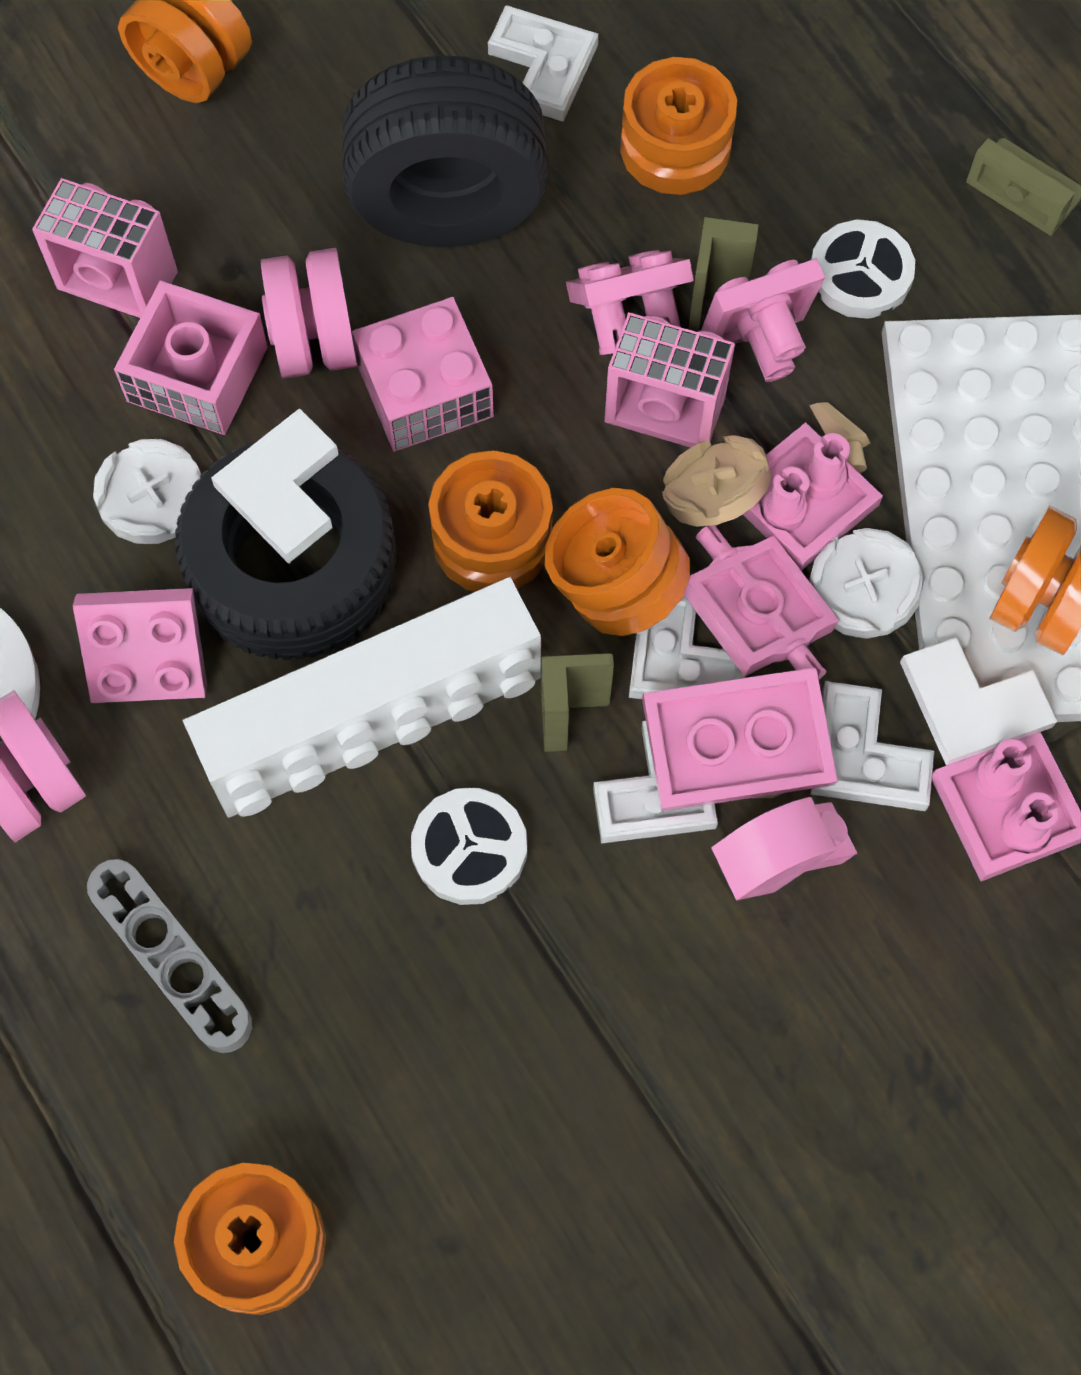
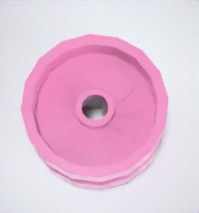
[261,248,357,379]
[0,690,86,843]

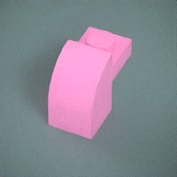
[711,797,857,901]

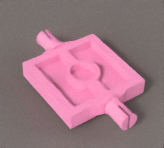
[684,525,839,680]

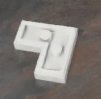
[488,5,598,122]
[211,408,339,563]
[629,595,746,699]
[900,637,1057,766]
[811,681,934,811]
[593,721,718,843]

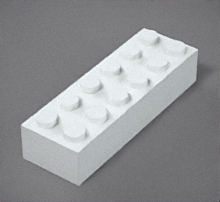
[183,577,541,818]

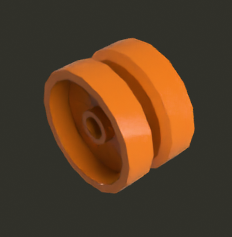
[118,0,252,104]
[620,57,737,195]
[428,450,553,592]
[545,488,690,636]
[989,505,1081,656]
[174,1162,326,1315]

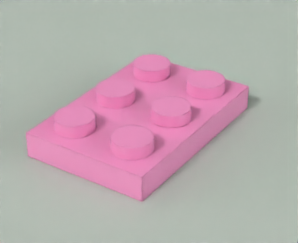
[642,668,838,812]

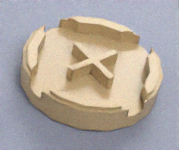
[662,435,772,527]

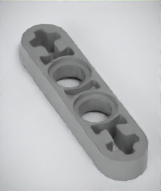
[87,859,252,1053]

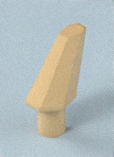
[809,402,870,473]

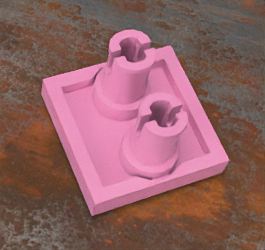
[566,250,694,355]
[701,258,825,382]
[743,422,883,571]
[73,588,207,703]
[932,732,1081,881]

